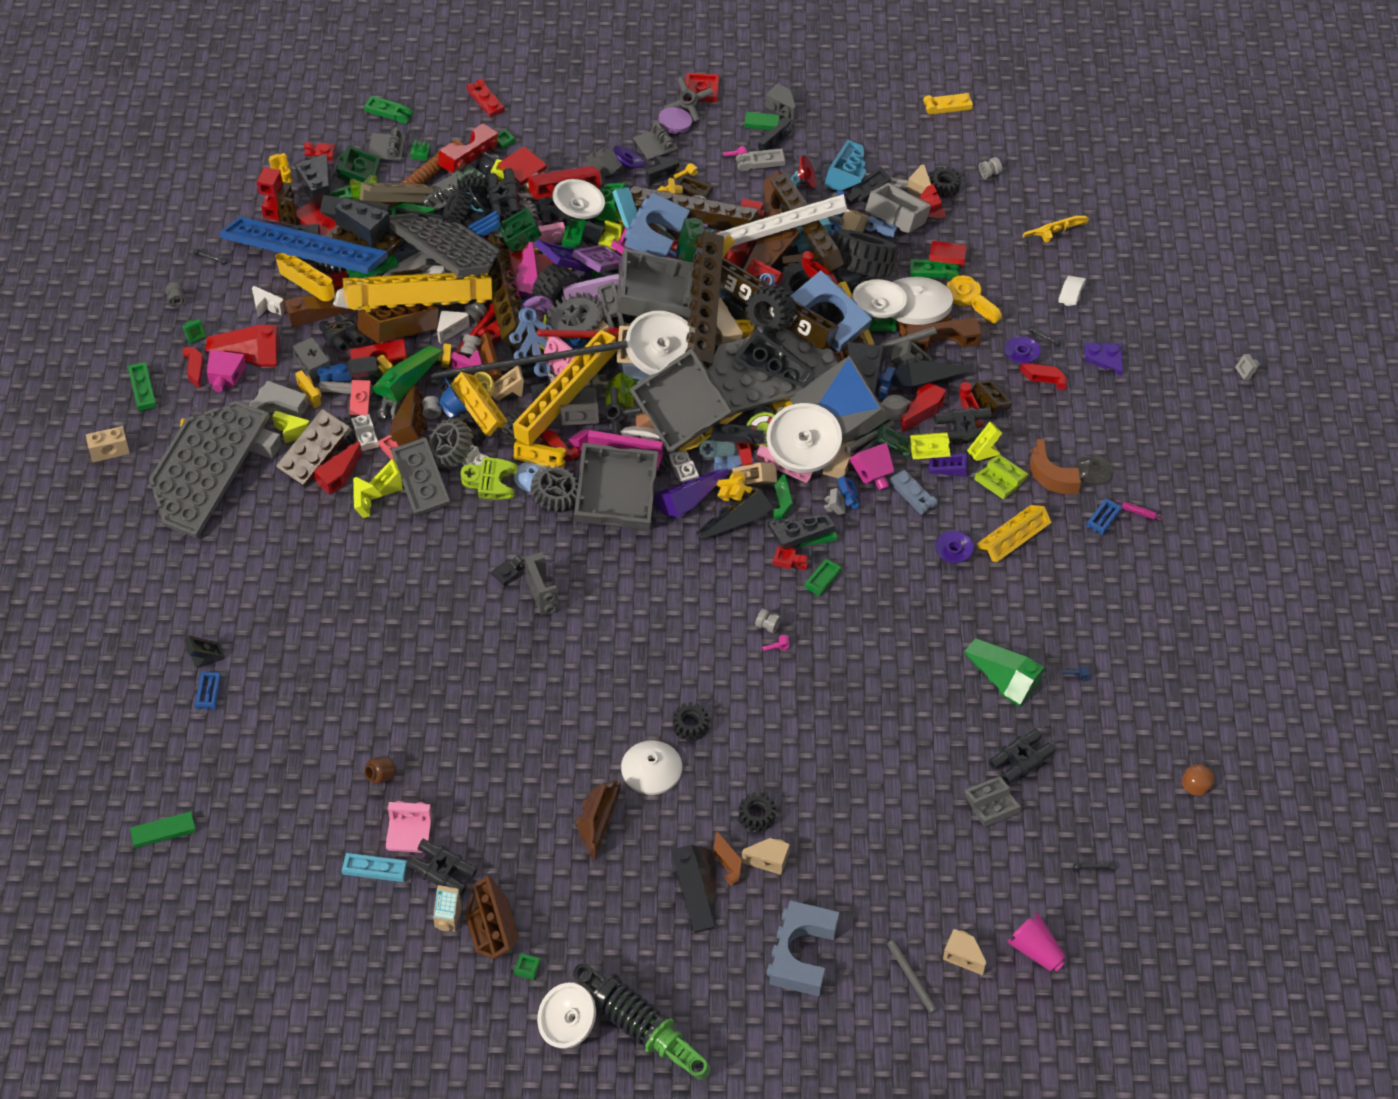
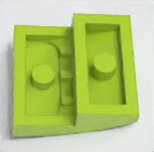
[974,454,1029,500]

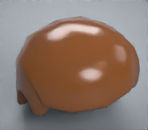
[1182,764,1215,796]

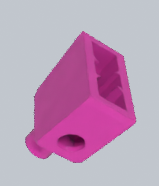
[207,350,246,392]
[849,443,894,490]

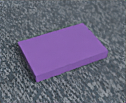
[572,245,622,273]

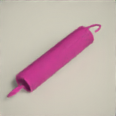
[1116,501,1162,520]

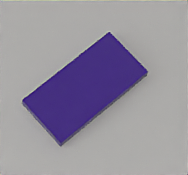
[534,240,595,274]

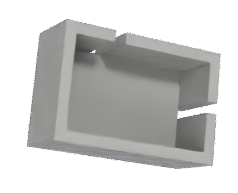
[865,183,931,233]

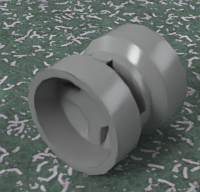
[979,157,1002,179]
[460,334,482,356]
[755,608,781,634]

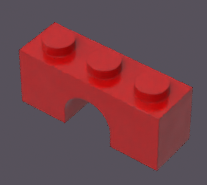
[256,167,283,222]
[350,339,408,367]

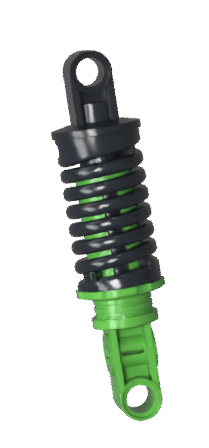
[573,963,711,1080]

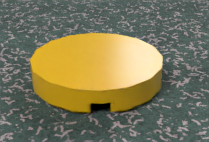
[946,276,981,306]

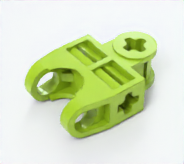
[461,457,518,500]

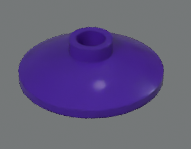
[613,146,644,168]
[1004,337,1041,363]
[935,531,974,563]

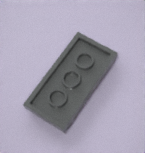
[390,437,451,516]

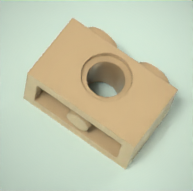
[86,426,130,462]

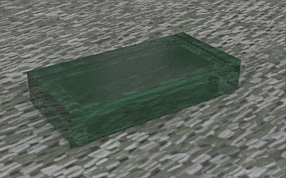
[877,424,911,457]

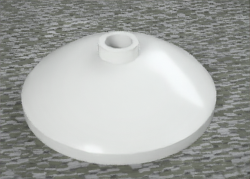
[553,179,605,219]
[853,279,907,318]
[621,740,682,795]
[537,983,596,1049]

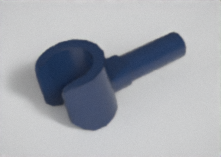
[1062,666,1090,681]

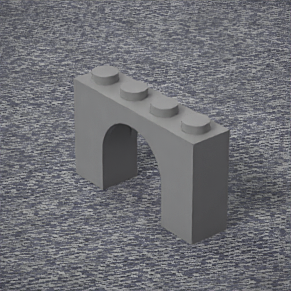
[249,381,308,459]

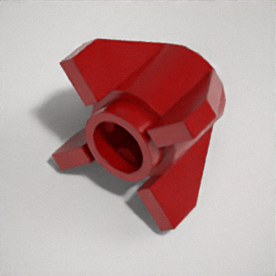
[919,184,946,219]

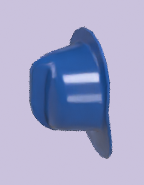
[440,377,470,418]

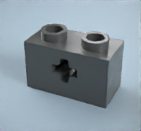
[293,337,332,381]

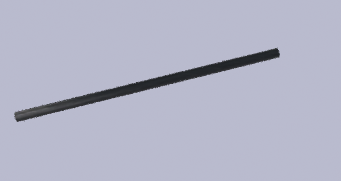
[431,340,628,380]

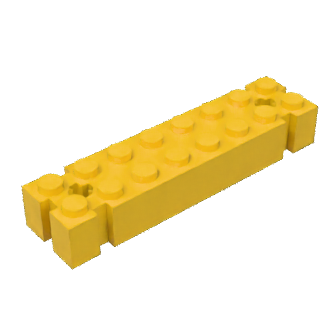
[343,273,492,310]

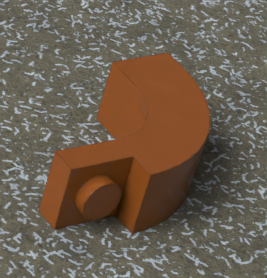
[1029,439,1081,494]

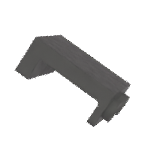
[561,387,599,425]
[524,552,559,615]

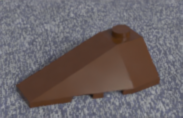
[284,295,357,328]
[390,384,429,446]

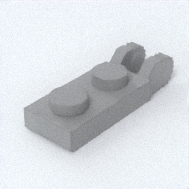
[736,149,786,171]

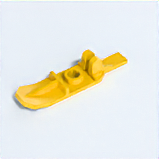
[1023,216,1089,243]
[678,412,742,452]

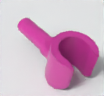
[724,146,747,156]
[762,635,790,652]

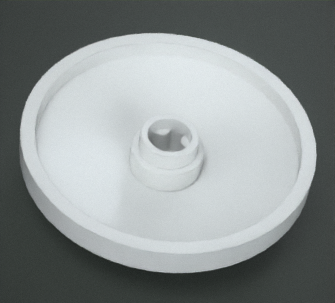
[891,277,953,325]
[625,311,699,375]
[767,403,842,473]

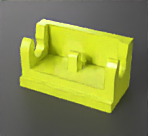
[910,432,950,459]

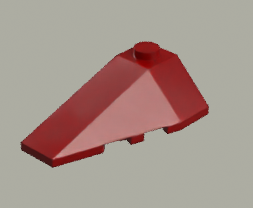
[205,325,280,367]

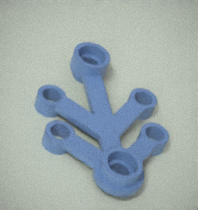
[509,307,553,377]

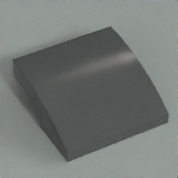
[964,776,1021,827]

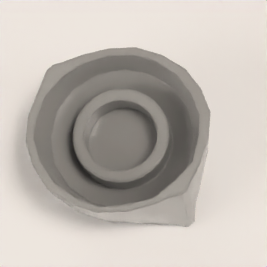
[881,395,910,421]

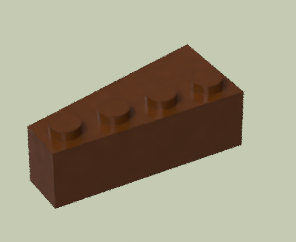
[743,210,800,271]
[358,303,438,343]

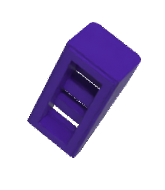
[929,454,969,476]

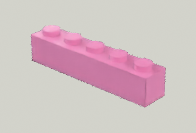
[754,444,812,483]

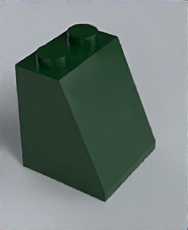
[675,218,705,268]

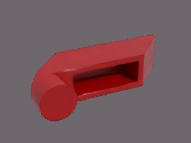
[802,251,838,285]
[183,347,204,388]
[1020,363,1067,390]
[959,382,984,427]
[539,429,580,461]
[736,442,753,466]

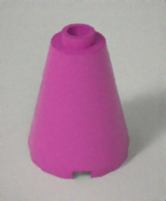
[1006,912,1066,972]

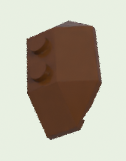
[575,779,621,860]
[465,876,519,960]

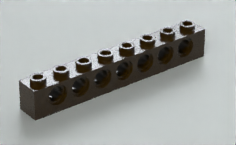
[685,231,724,370]
[486,234,528,347]

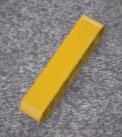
[275,253,336,301]

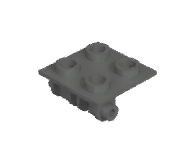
[633,122,678,160]
[368,127,406,161]
[423,173,459,211]

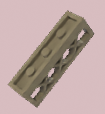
[360,183,433,203]

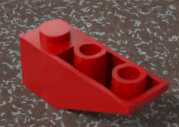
[900,382,946,432]
[314,441,362,495]

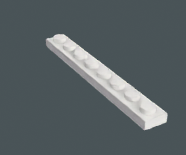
[715,194,848,246]

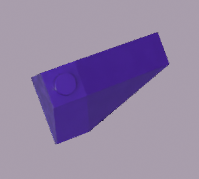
[653,469,729,518]

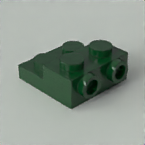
[335,145,380,184]
[499,207,542,252]

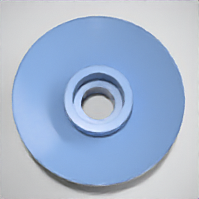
[514,462,547,492]

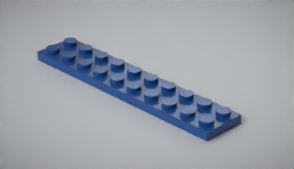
[220,216,388,274]

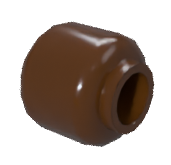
[364,756,396,784]

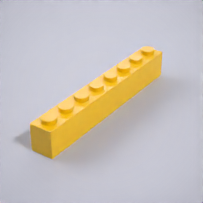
[513,330,617,446]

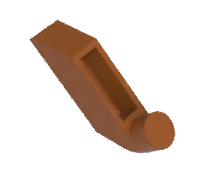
[714,832,742,886]

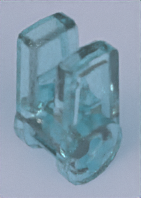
[700,440,737,457]

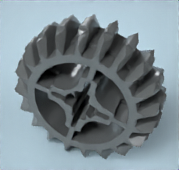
[428,418,474,469]
[530,464,579,513]

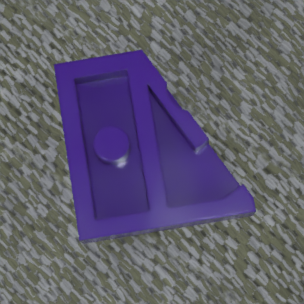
[1084,342,1123,375]

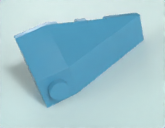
[824,140,866,190]

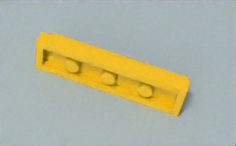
[450,372,507,436]
[976,505,1052,562]

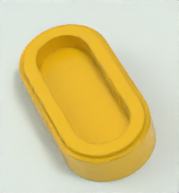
[971,295,1002,323]

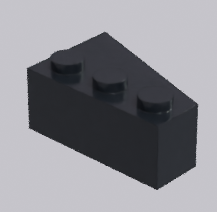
[295,153,332,207]
[335,198,390,248]

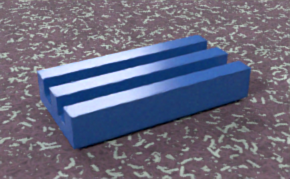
[468,211,501,237]
[1086,498,1122,536]
[195,672,222,710]

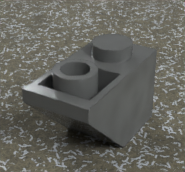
[765,83,796,120]
[582,148,622,177]

